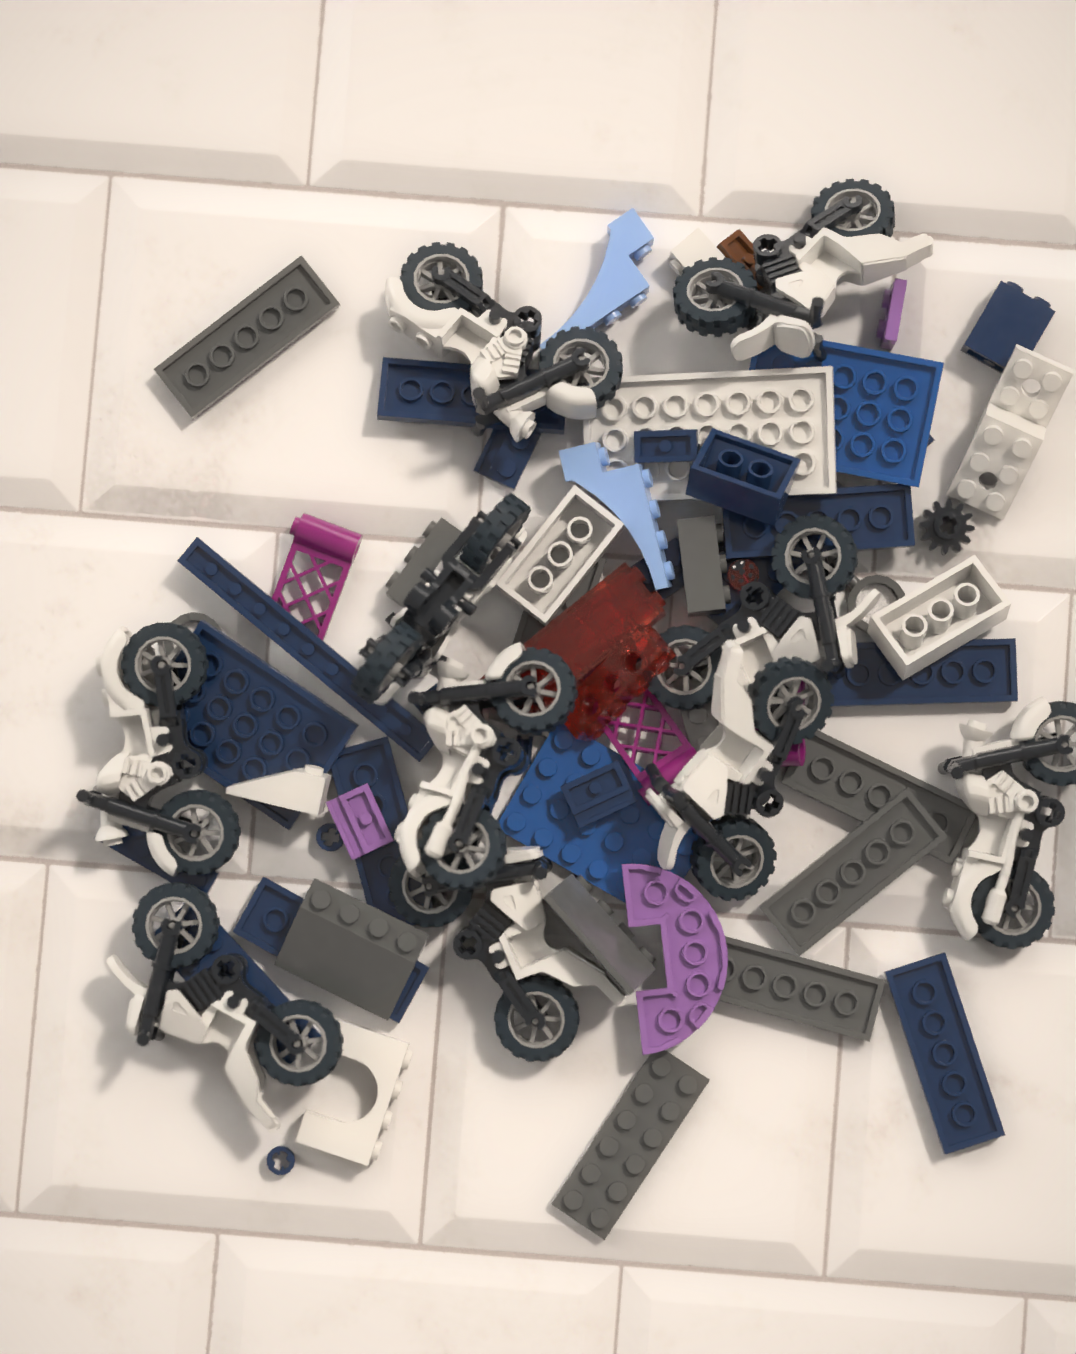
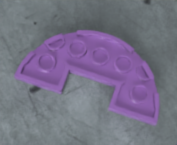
[621,864,728,1055]

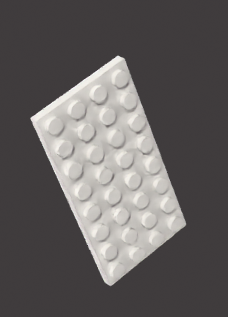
[583,366,837,503]

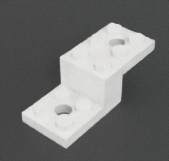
[946,344,1074,520]

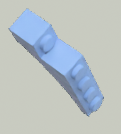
[539,208,654,353]
[559,442,675,590]

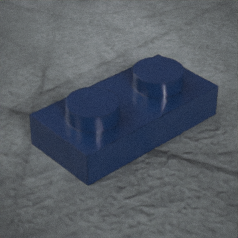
[634,429,699,464]

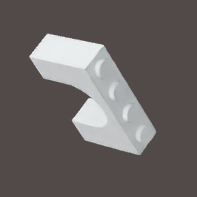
[295,1019,413,1166]

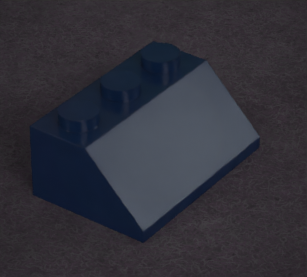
[685,428,801,526]

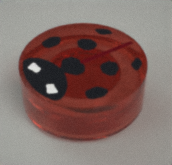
[727,559,759,591]

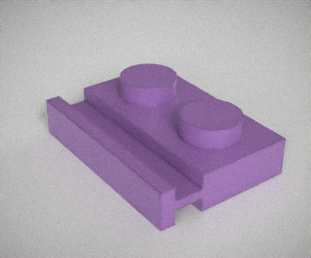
[876,278,907,350]
[325,783,394,860]

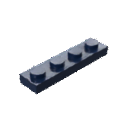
[94,825,220,894]

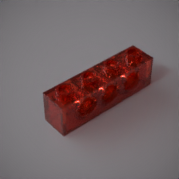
[564,624,676,742]

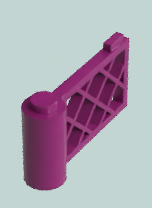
[272,513,363,641]
[586,673,697,806]

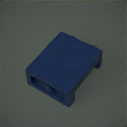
[960,281,1056,374]

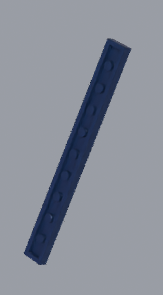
[177,537,434,762]

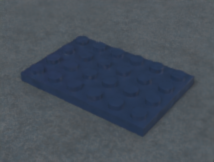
[175,620,359,830]

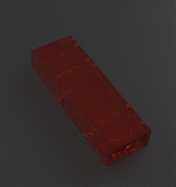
[479,562,666,734]

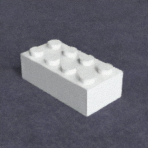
[496,485,624,627]
[867,555,1011,680]

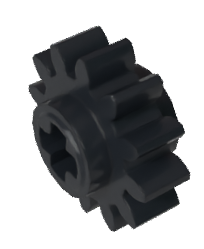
[918,499,975,556]

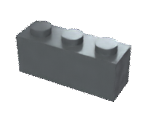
[677,515,731,617]
[385,517,462,608]

